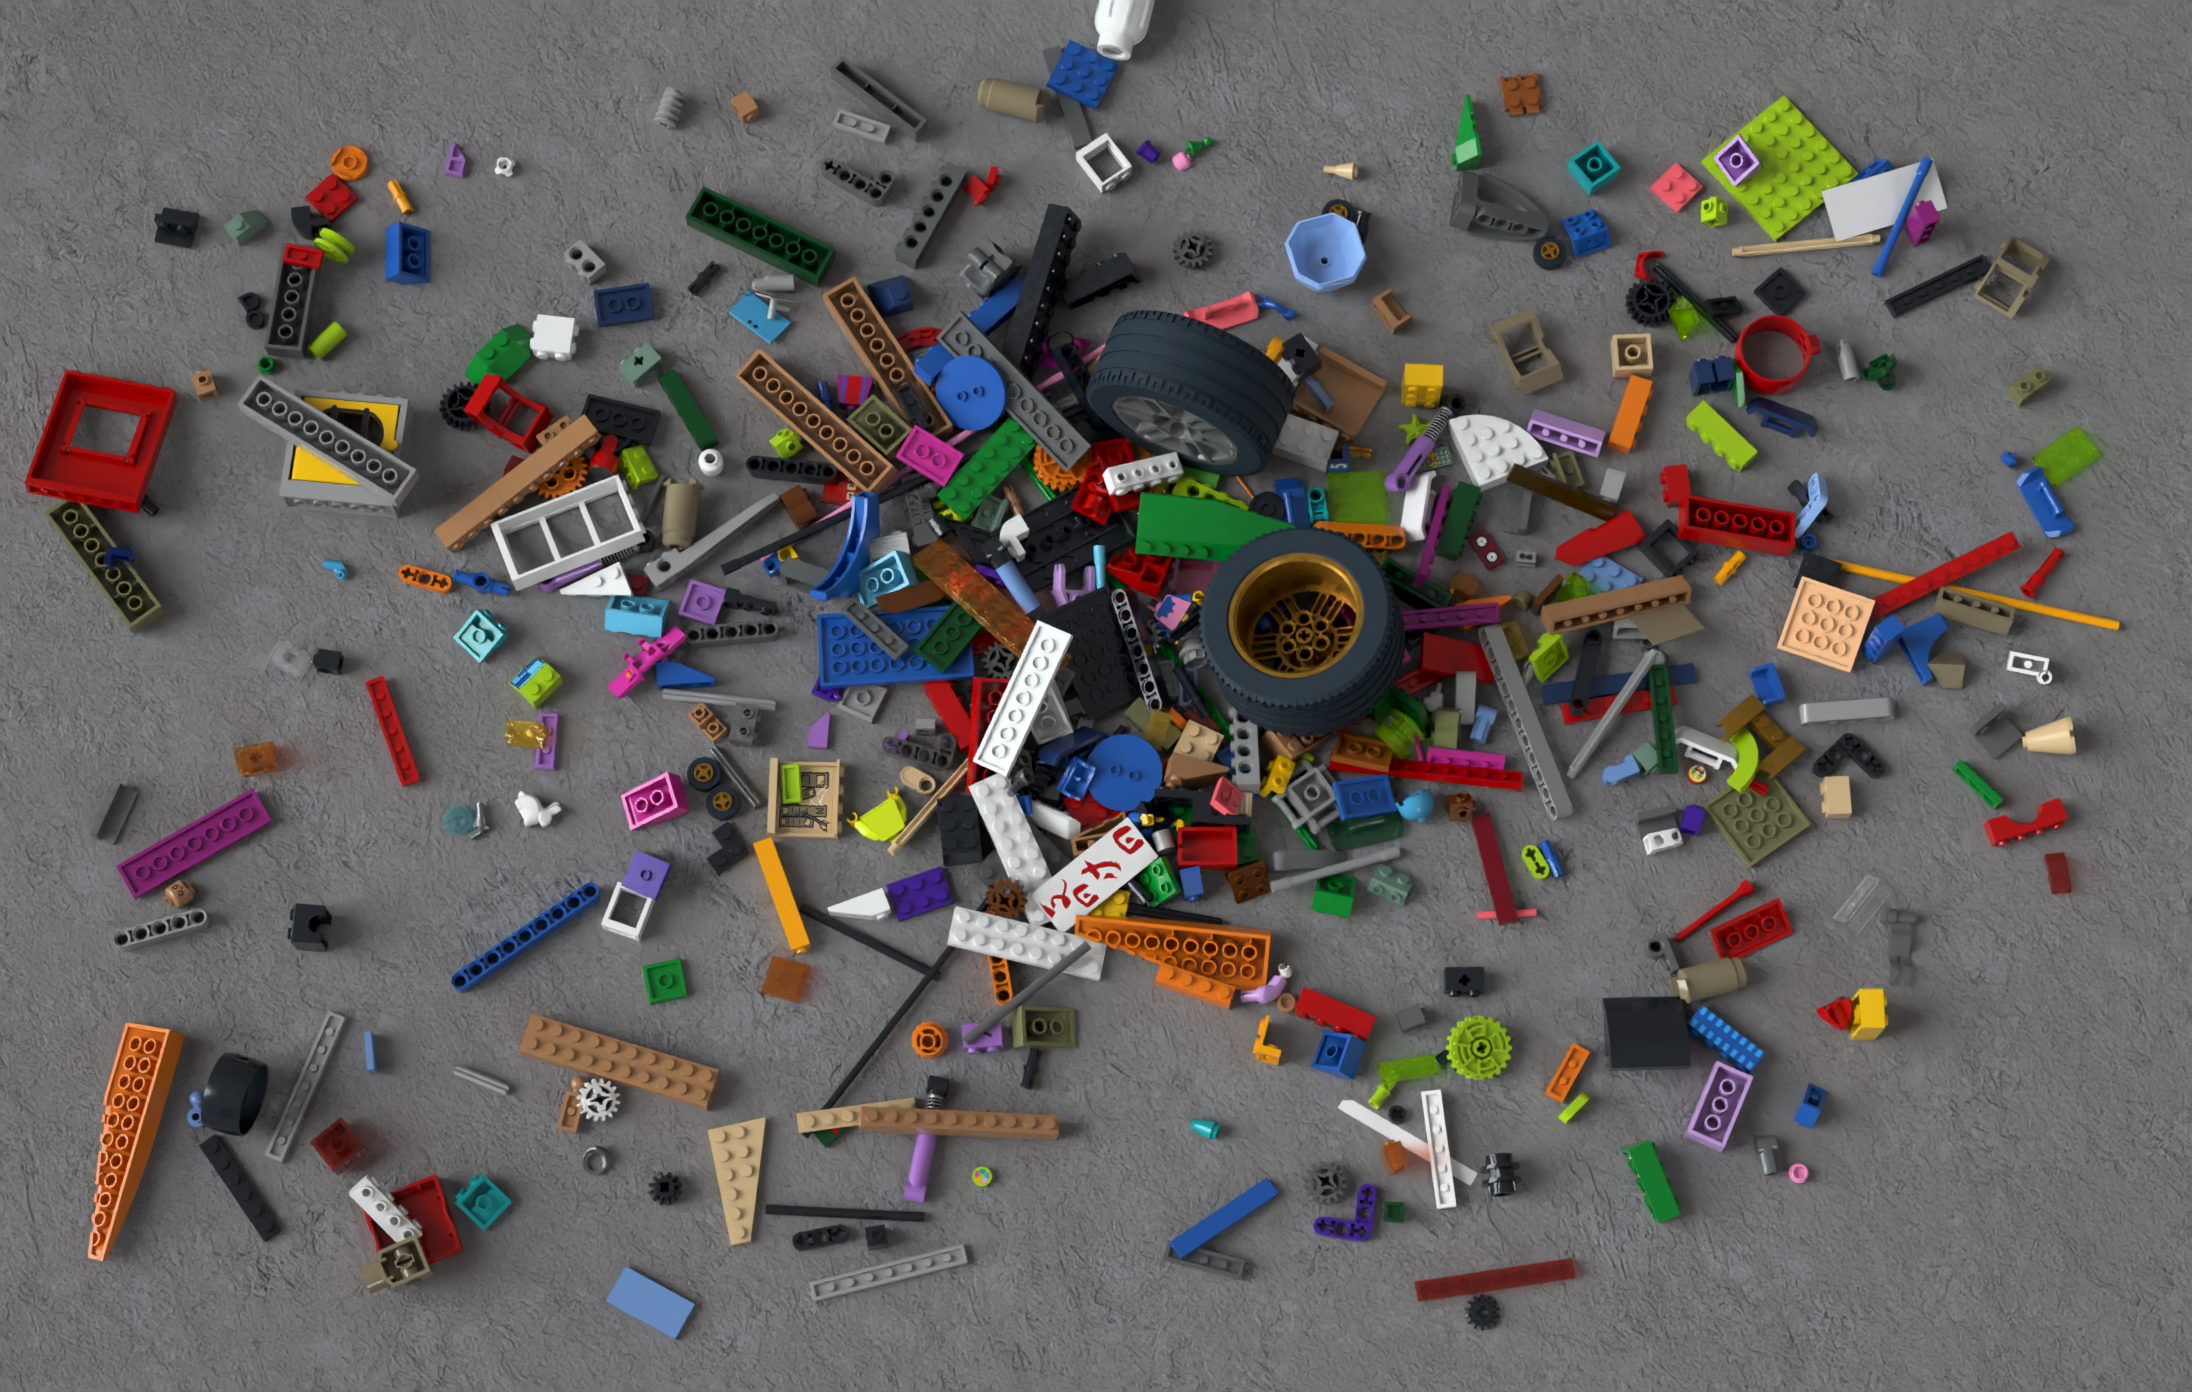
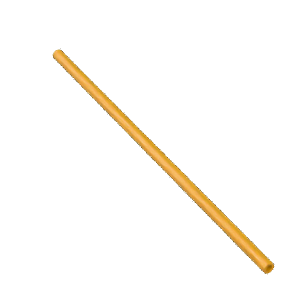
[1825,557,2120,630]

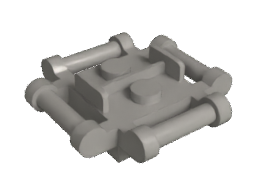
[1271,759,1340,834]

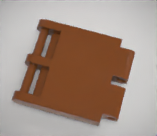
[1500,72,1542,117]

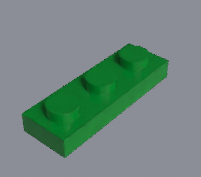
[1952,760,2003,810]

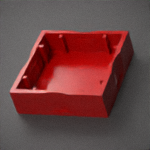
[362,1174,465,1265]

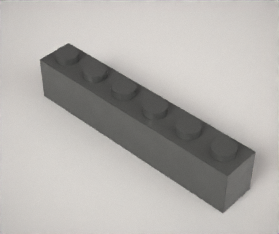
[830,56,928,142]

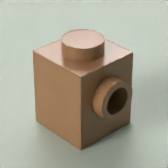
[192,369,219,402]

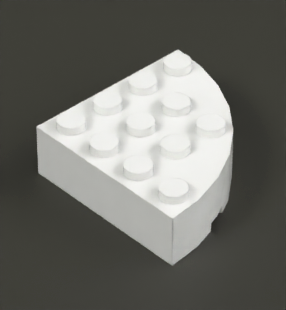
[1447,415,1548,492]

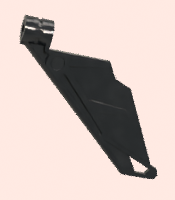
[927,514,995,570]

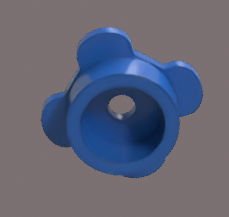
[2000,451,2018,469]
[1797,532,1819,553]

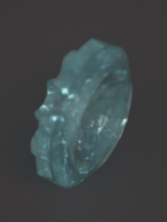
[442,805,473,835]

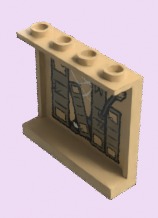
[767,758,844,839]

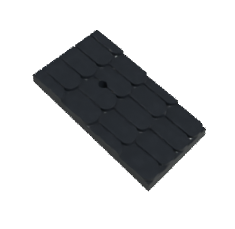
[990,477,1136,593]

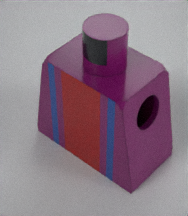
[837,374,874,418]

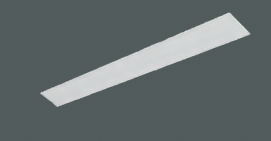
[1338,1100,1478,1186]

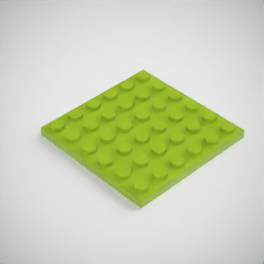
[1701,95,1859,242]

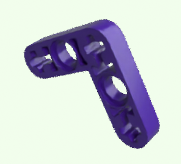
[1313,1184,1376,1242]

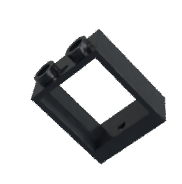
[1638,519,1699,578]

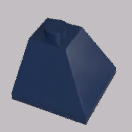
[867,275,913,318]

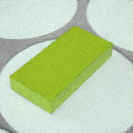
[780,764,803,804]

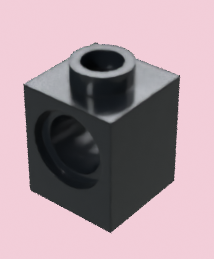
[313,648,344,675]
[865,1224,888,1251]

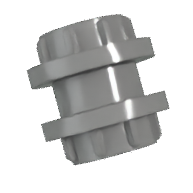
[1176,627,1208,668]

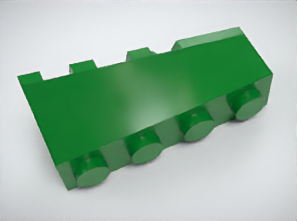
[1620,1140,1681,1224]

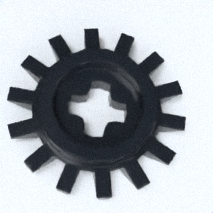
[1464,1294,1500,1331]

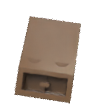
[1260,731,1332,762]

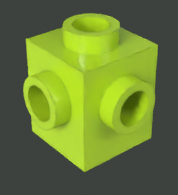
[1701,197,1728,228]
[769,428,803,459]

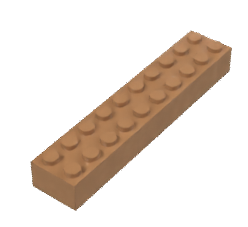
[822,276,953,440]
[734,348,898,493]
[519,1014,721,1111]

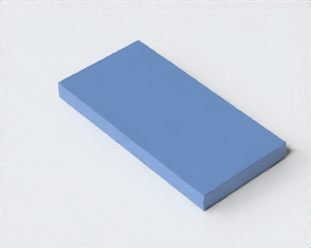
[606,1267,695,1340]

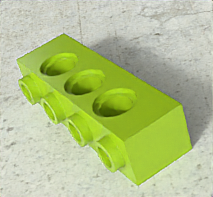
[1171,475,1249,511]

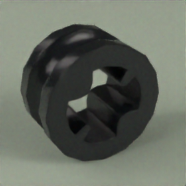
[1388,1105,1406,1125]

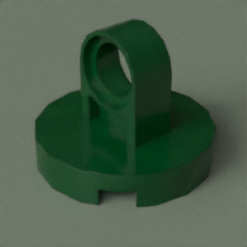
[1861,354,1898,391]

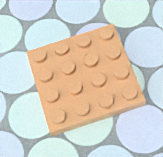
[1777,576,1875,673]

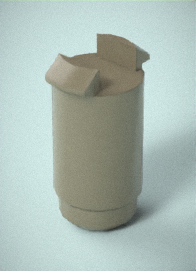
[977,78,1050,123]
[661,477,705,551]
[1670,957,1748,1003]

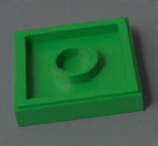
[642,958,689,1005]

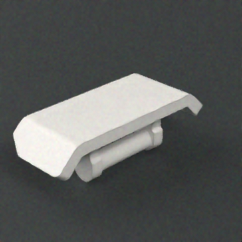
[1401,471,1436,542]
[1674,726,1739,770]
[1015,794,1081,839]

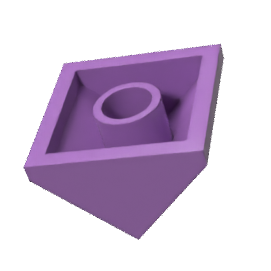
[1713,134,1761,187]

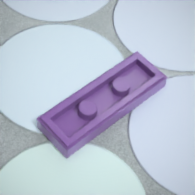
[535,713,560,771]

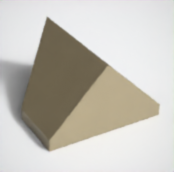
[1927,652,1965,690]

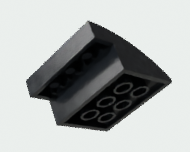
[1603,996,1691,1071]

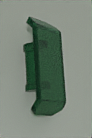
[1326,808,1404,852]

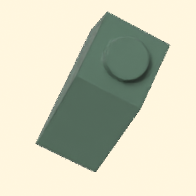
[224,209,269,246]

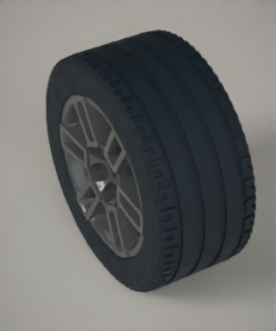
[1086,310,1295,476]

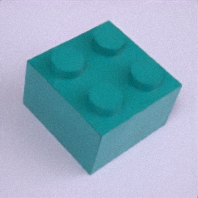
[1567,140,1621,196]

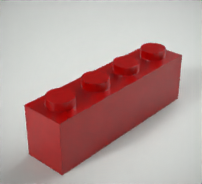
[923,680,971,755]
[1294,987,1376,1042]

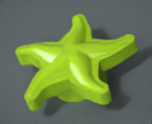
[1398,414,1430,445]

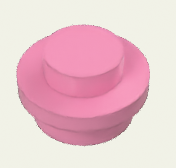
[1789,1163,1809,1183]

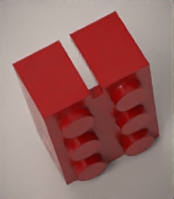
[1177,826,1237,871]

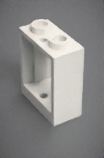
[1076,133,1132,193]
[601,882,655,941]

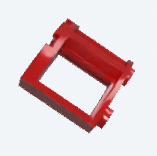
[463,373,554,454]

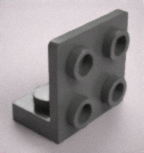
[1968,702,2022,759]

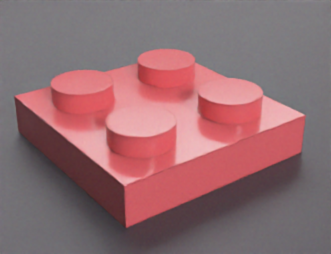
[1650,163,1703,213]

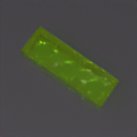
[1377,1054,1439,1084]

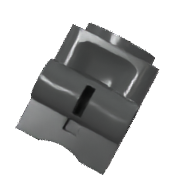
[958,238,1022,299]

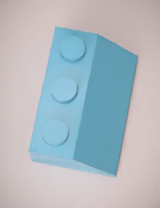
[605,595,670,638]

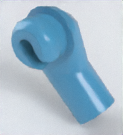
[323,559,348,580]

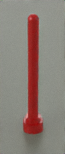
[1675,880,1755,941]

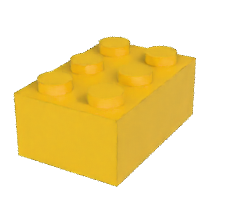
[1401,363,1443,408]
[1850,989,1888,1040]

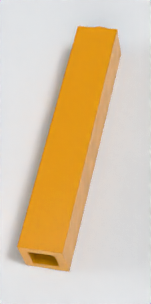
[753,837,811,955]

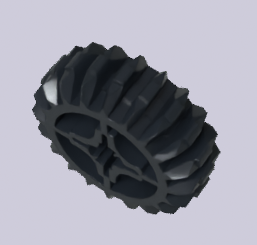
[1625,277,1676,327]
[440,381,491,432]
[1010,750,1053,801]

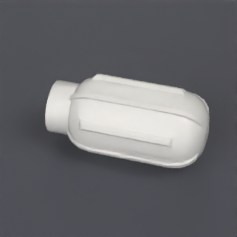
[1095,0,1155,60]

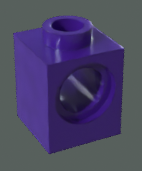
[1679,805,1705,837]

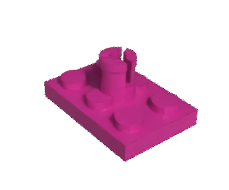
[895,425,964,487]

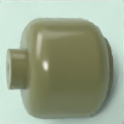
[1512,591,1533,611]

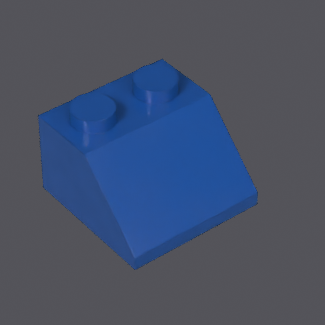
[1311,1031,1366,1080]

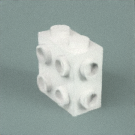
[530,314,579,361]

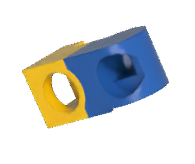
[762,545,801,577]

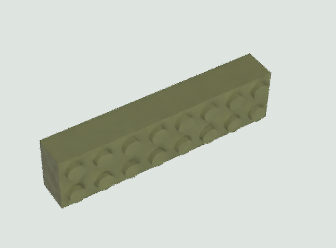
[44,500,166,635]

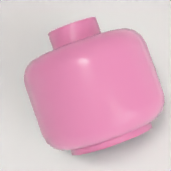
[1172,152,1192,171]

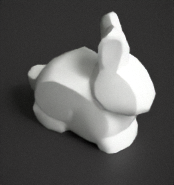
[515,791,562,828]

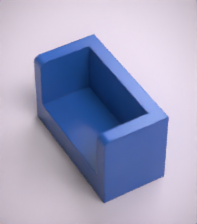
[1749,662,1786,708]

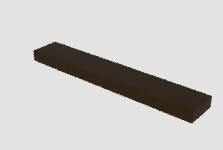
[1506,463,1618,521]

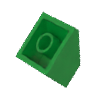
[1311,874,1357,917]

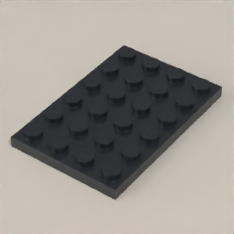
[1039,584,1154,721]

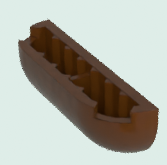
[875,575,948,614]

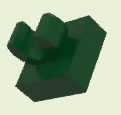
[1383,1201,1405,1224]

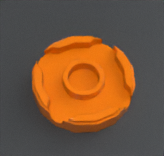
[331,145,369,182]

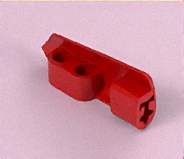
[1555,510,1646,567]

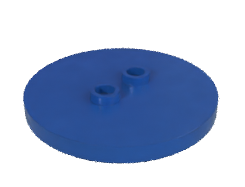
[936,355,1007,430]
[1088,734,1163,812]

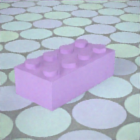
[1684,1061,1753,1152]

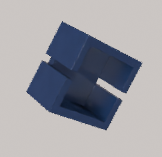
[1689,356,1735,396]

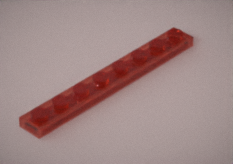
[1414,1258,1576,1302]

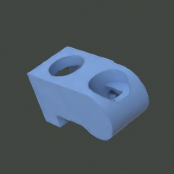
[1602,754,1640,786]

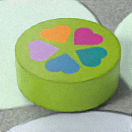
[972,1166,992,1187]

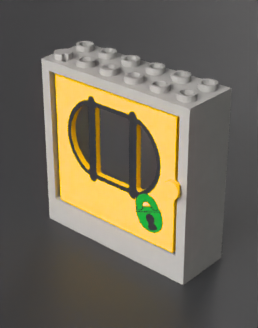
[279,387,414,518]

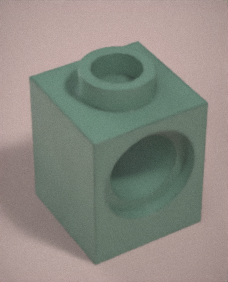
[1632,742,1658,776]

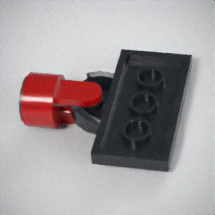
[580,394,661,480]

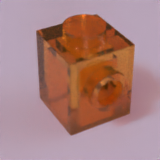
[1449,570,1480,601]

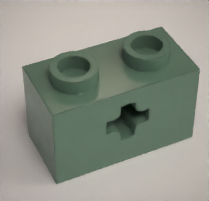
[619,343,663,388]

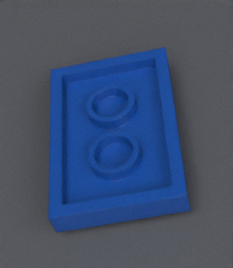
[1332,774,1397,821]

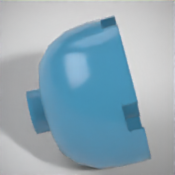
[1395,787,1435,822]

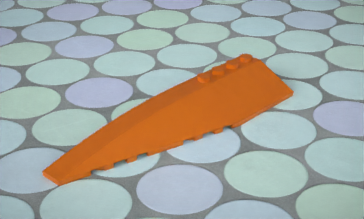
[88,1022,185,1262]

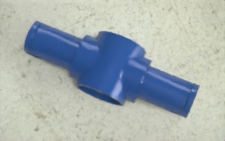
[453,569,511,597]

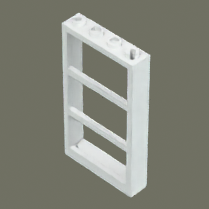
[490,474,646,591]

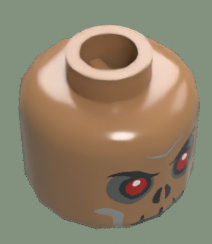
[164,880,195,909]

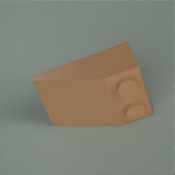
[1161,752,1229,790]

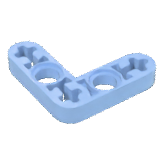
[1795,473,1828,539]

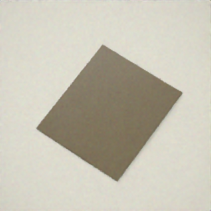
[1628,605,1705,646]

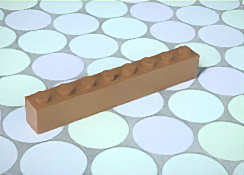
[1541,575,1691,635]

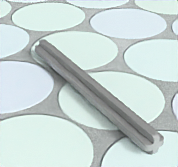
[662,688,776,711]

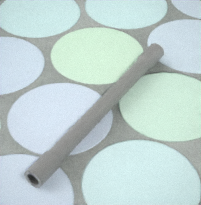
[1270,846,1400,893]

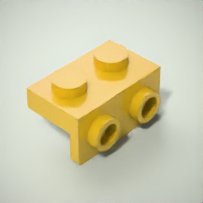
[1258,754,1296,797]

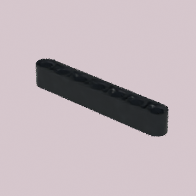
[1112,589,1172,713]

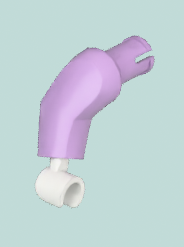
[1240,963,1292,1004]

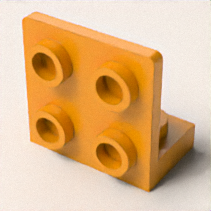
[1253,1014,1281,1066]

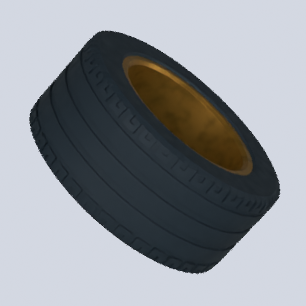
[1199,526,1406,737]

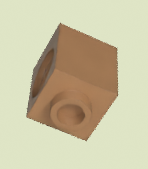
[731,90,759,124]

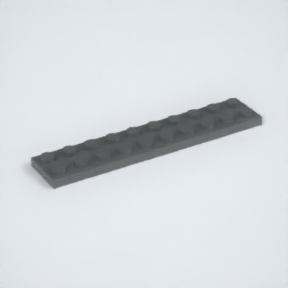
[936,311,1093,472]

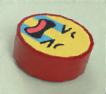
[1687,765,1707,785]

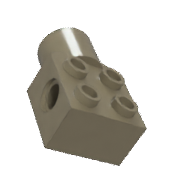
[360,1235,434,1294]

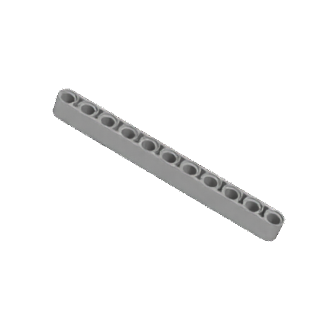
[1478,624,1573,820]

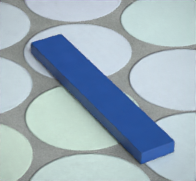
[1170,1178,1279,1259]

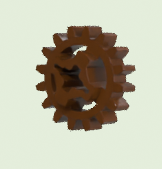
[985,876,1028,919]

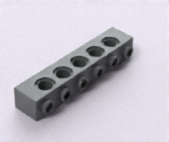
[894,161,967,270]

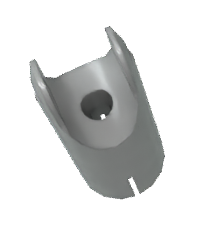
[752,274,795,292]
[1836,339,1860,383]

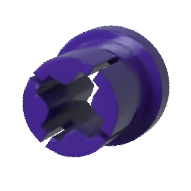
[1136,139,1161,164]

